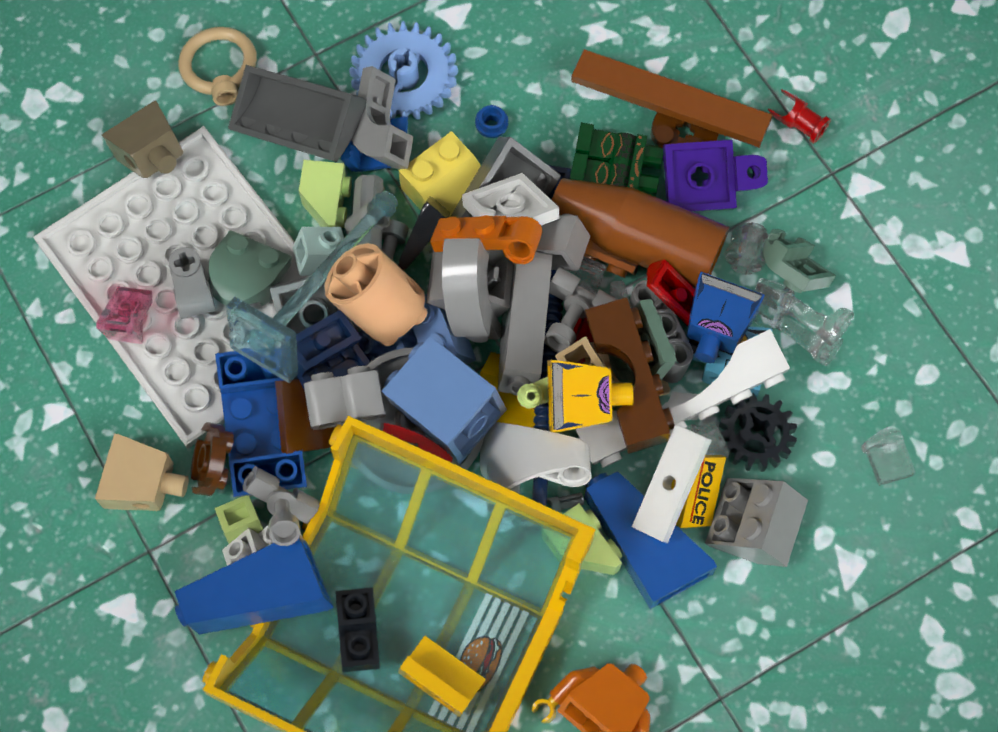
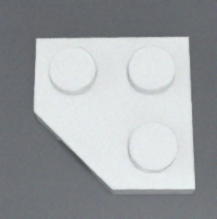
[462,173,559,226]

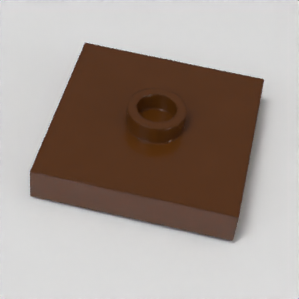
[275,379,335,454]

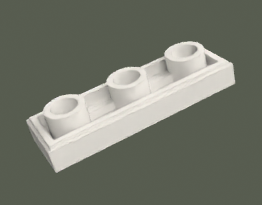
[632,424,712,543]

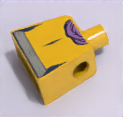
[547,360,633,432]

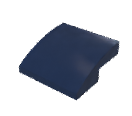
[283,310,370,390]

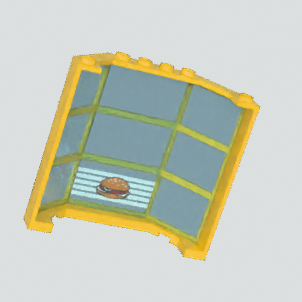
[202,416,596,732]

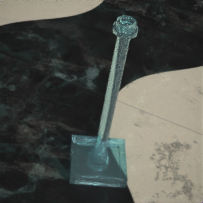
[226,191,398,383]

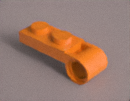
[430,215,543,264]

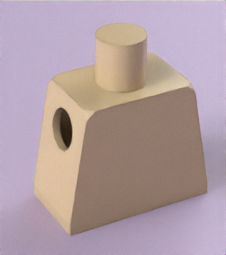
[95,433,189,511]

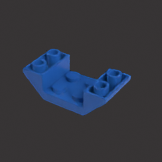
[215,345,307,498]

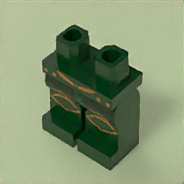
[570,122,663,197]

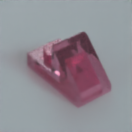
[96,286,153,344]

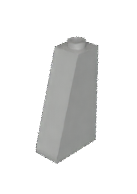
[498,252,552,395]

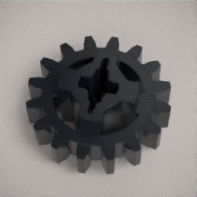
[718,393,797,472]

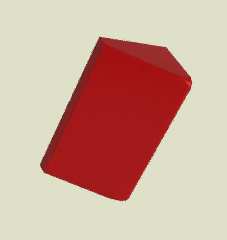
[646,259,695,326]

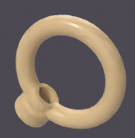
[178,27,257,106]

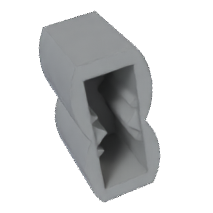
[304,366,386,430]

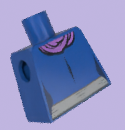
[687,272,765,363]

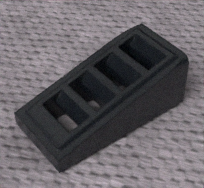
[398,196,450,270]

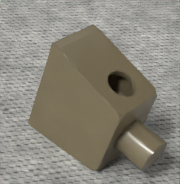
[101,100,184,178]

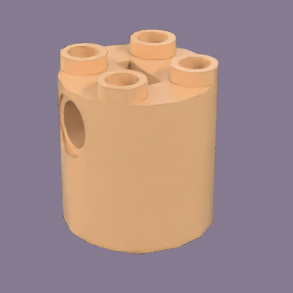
[324,243,428,346]

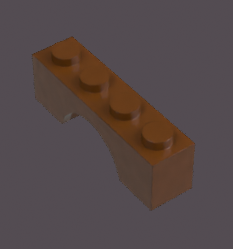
[585,297,675,454]

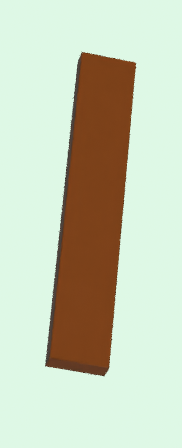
[571,49,773,148]

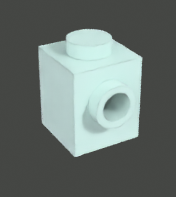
[293,227,350,276]

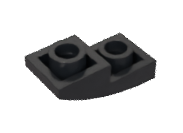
[335,587,380,673]

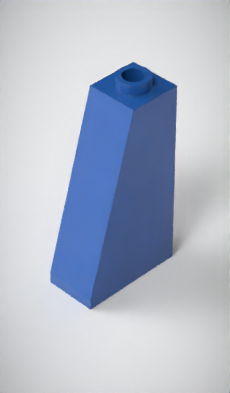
[584,471,717,609]
[174,535,334,635]

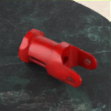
[767,89,831,144]

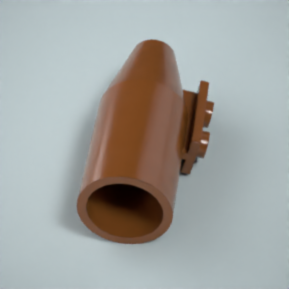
[552,178,730,288]

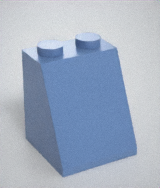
[381,336,507,464]

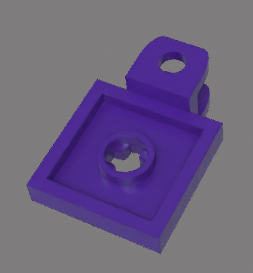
[663,140,768,211]

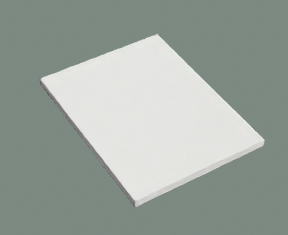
[33,126,361,449]

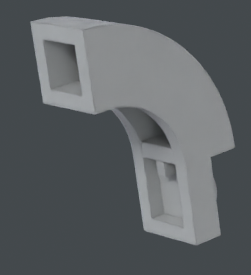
[351,66,414,169]
[442,238,502,343]

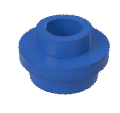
[475,105,508,138]

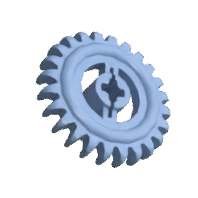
[349,21,458,120]

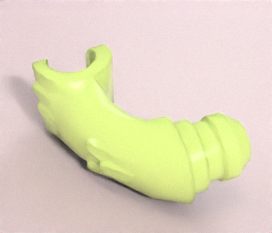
[517,376,548,408]

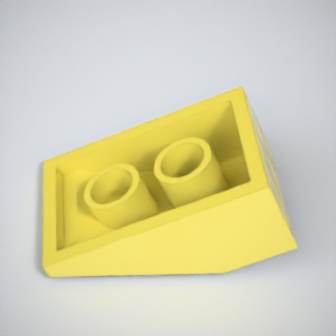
[399,131,481,216]

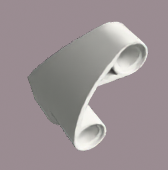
[480,422,591,516]

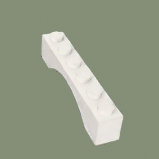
[575,329,790,468]

